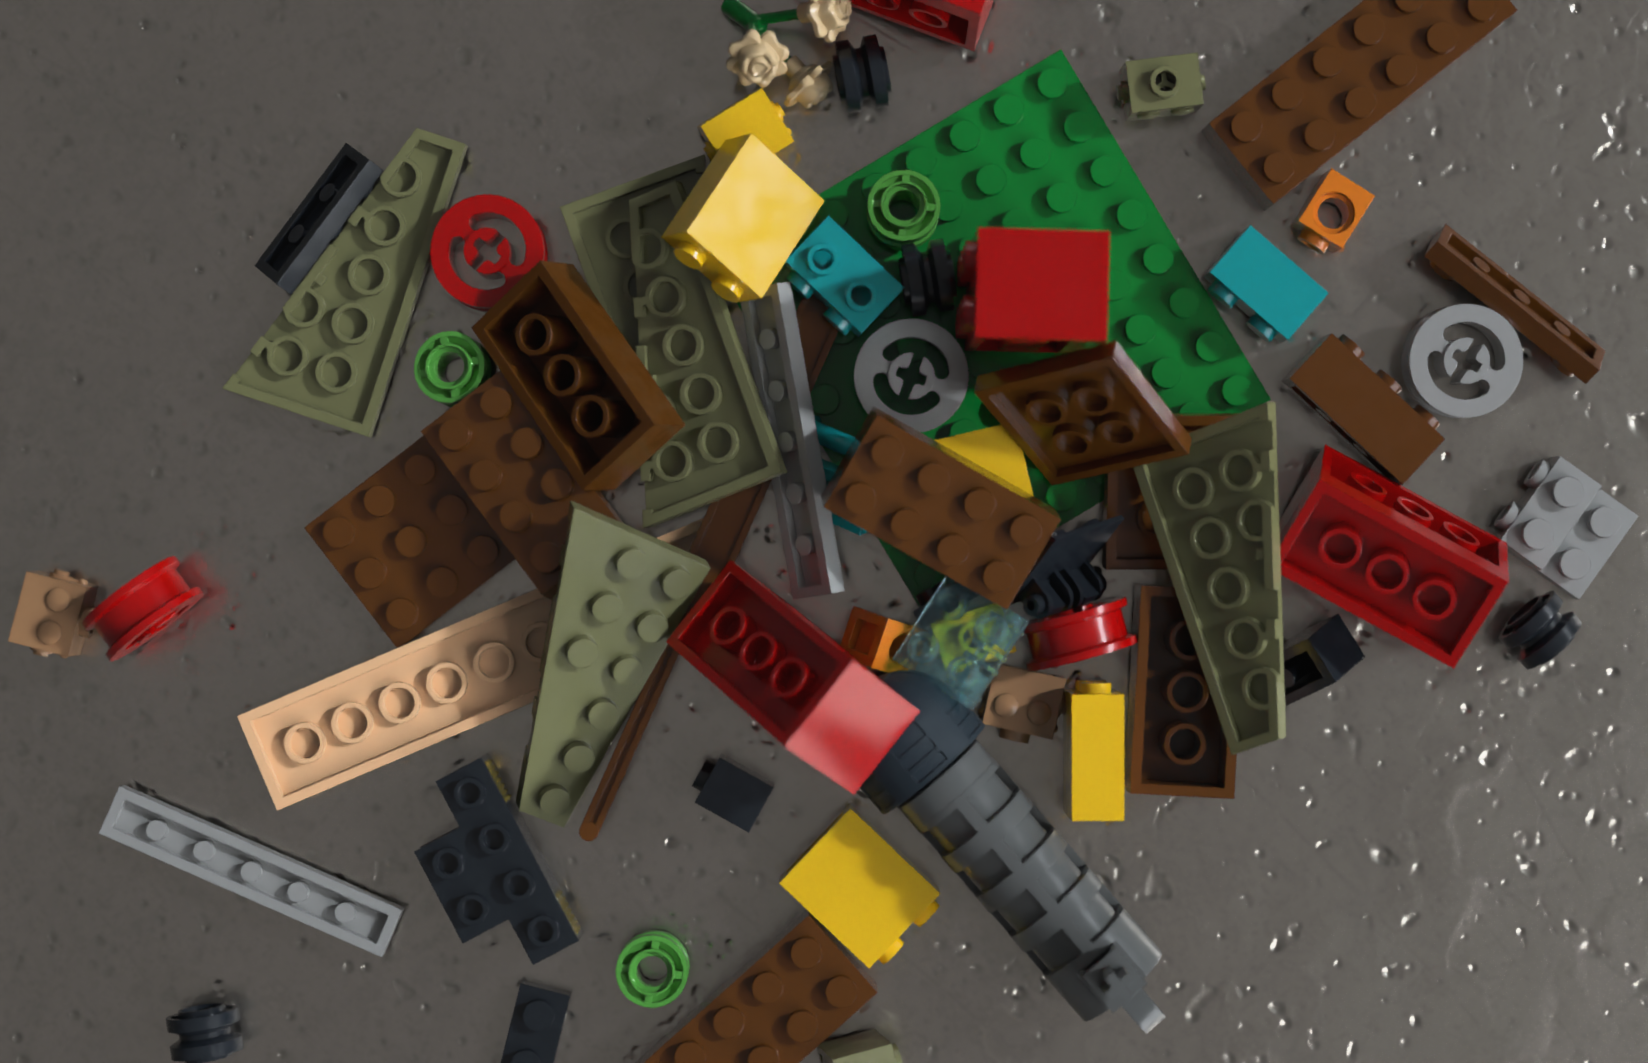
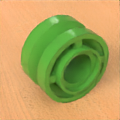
[867,170,940,250]
[414,331,495,408]
[616,930,690,1008]

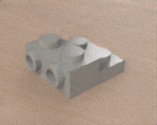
[1494,456,1639,600]

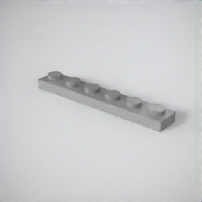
[741,282,845,600]
[99,785,405,957]

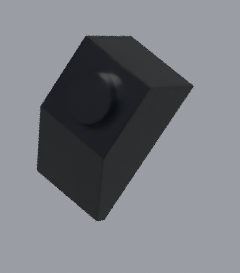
[1283,614,1365,706]

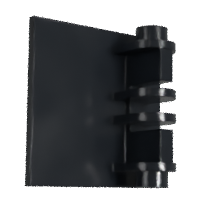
[1011,515,1124,619]

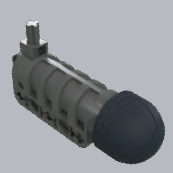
[860,670,1166,1034]

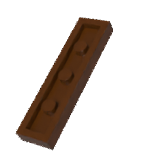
[1424,224,1605,384]

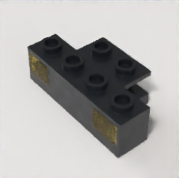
[414,753,584,965]

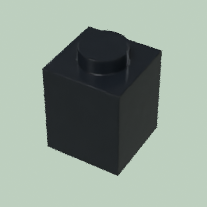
[692,753,775,833]

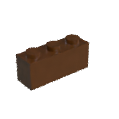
[1282,333,1445,485]

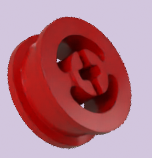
[430,194,549,312]
[81,556,204,662]
[1016,596,1138,671]

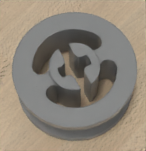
[1401,304,1523,418]
[854,319,969,433]

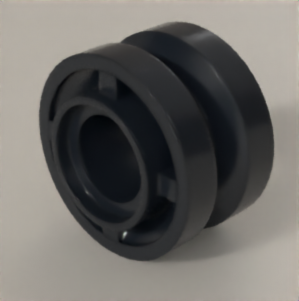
[832,34,892,113]
[898,238,957,317]
[1498,591,1582,670]
[166,1002,244,1063]

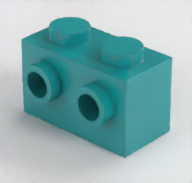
[783,216,904,337]
[1203,225,1329,343]

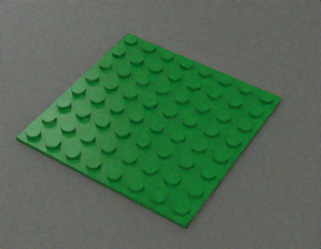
[737,49,1271,605]

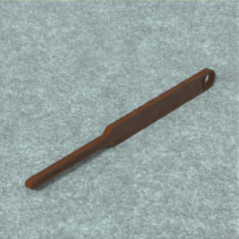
[579,294,838,841]

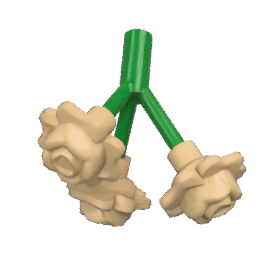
[721,0,852,109]

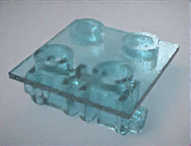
[892,576,1029,710]

